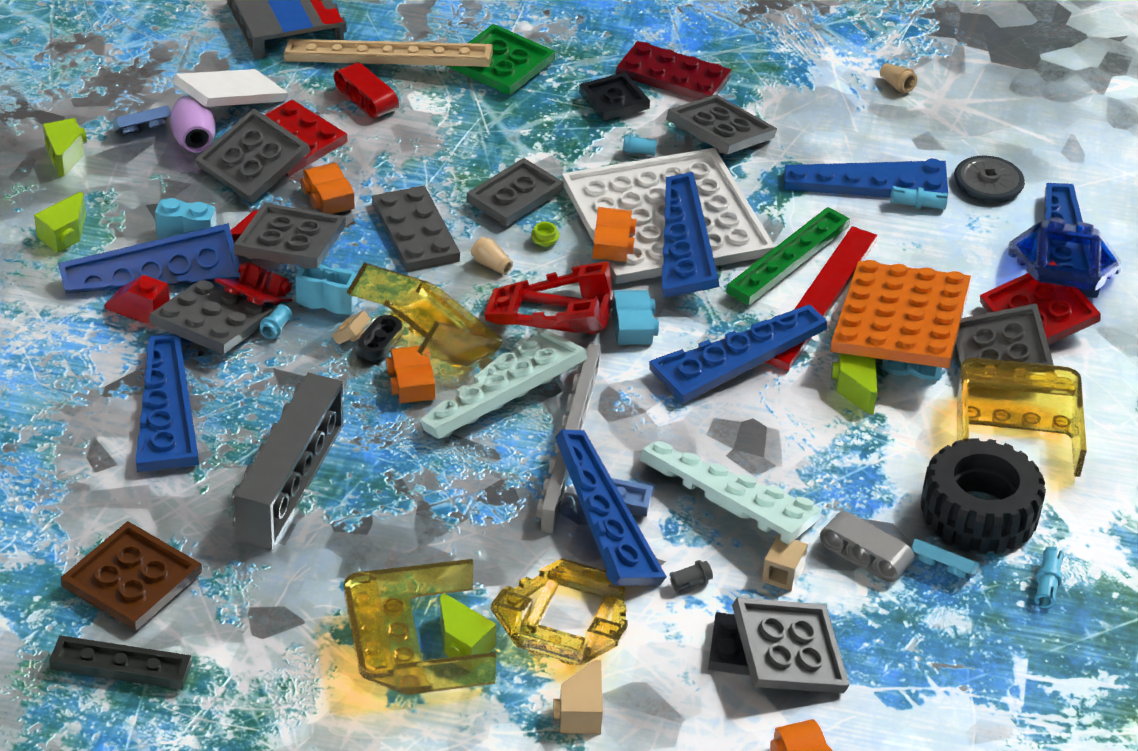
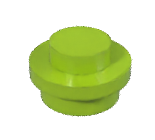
[531,221,559,247]

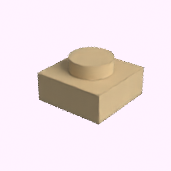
[331,310,371,345]

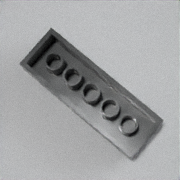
[231,372,344,550]

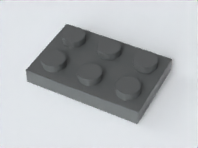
[466,158,564,226]

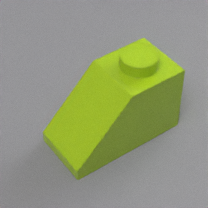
[43,118,87,177]
[34,191,86,253]
[831,353,877,414]
[439,593,496,669]

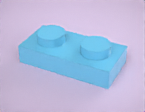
[911,539,980,578]

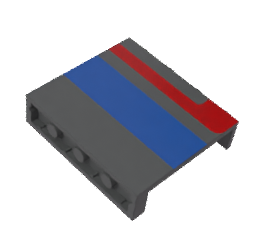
[227,0,347,59]

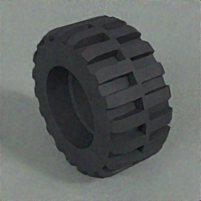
[920,438,1046,554]

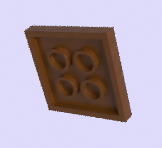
[60,521,202,631]

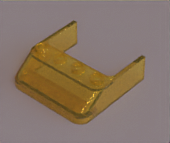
[347,262,504,368]
[956,358,1087,477]
[344,559,496,695]

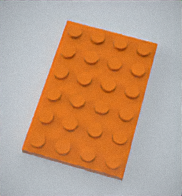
[830,260,971,369]

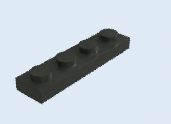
[49,635,192,690]

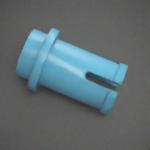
[623,134,657,156]
[260,304,292,339]

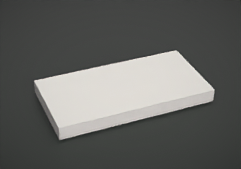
[173,69,288,107]

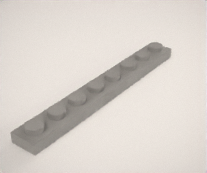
[536,344,601,533]

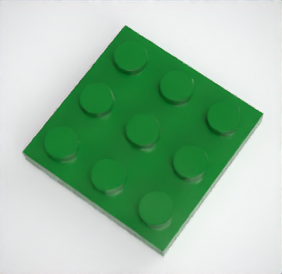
[447,24,556,95]

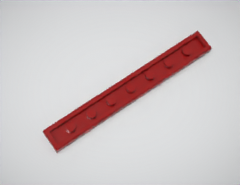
[764,226,877,372]

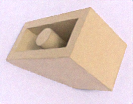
[553,660,603,734]

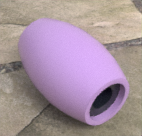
[170,95,215,153]

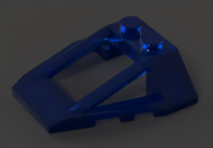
[1008,218,1122,291]

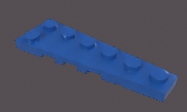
[784,158,948,198]
[662,172,720,298]
[1043,183,1100,298]
[58,223,240,294]
[649,304,827,404]
[136,334,199,472]
[555,429,667,586]

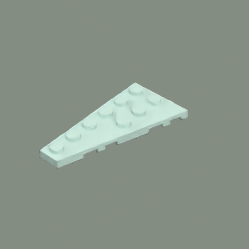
[420,327,588,439]
[640,441,822,545]

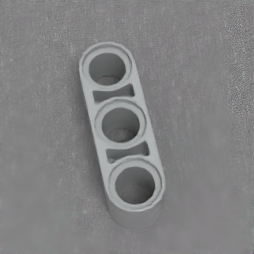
[820,511,914,582]

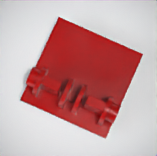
[215,262,293,305]

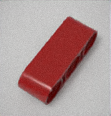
[333,62,399,119]

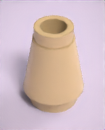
[880,63,917,93]
[471,237,513,275]

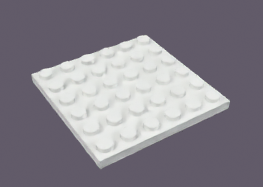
[562,148,775,284]

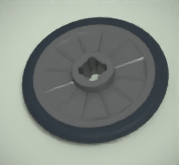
[954,155,1025,201]

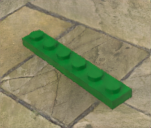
[726,207,850,306]

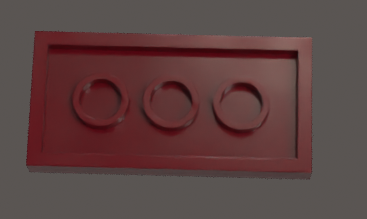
[616,41,731,100]

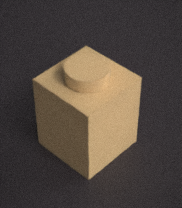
[762,534,808,591]

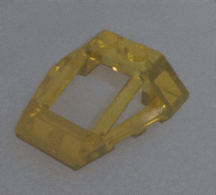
[490,558,628,666]

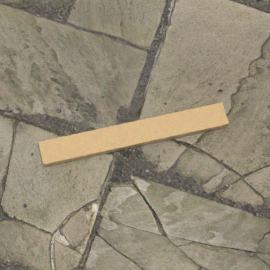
[284,39,493,67]

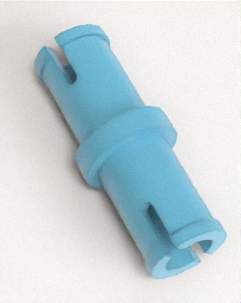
[890,186,948,210]
[1035,546,1064,608]

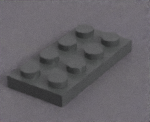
[372,185,460,272]

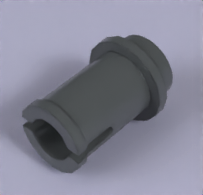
[669,560,713,592]

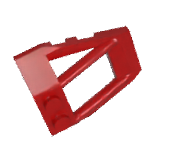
[484,261,612,334]

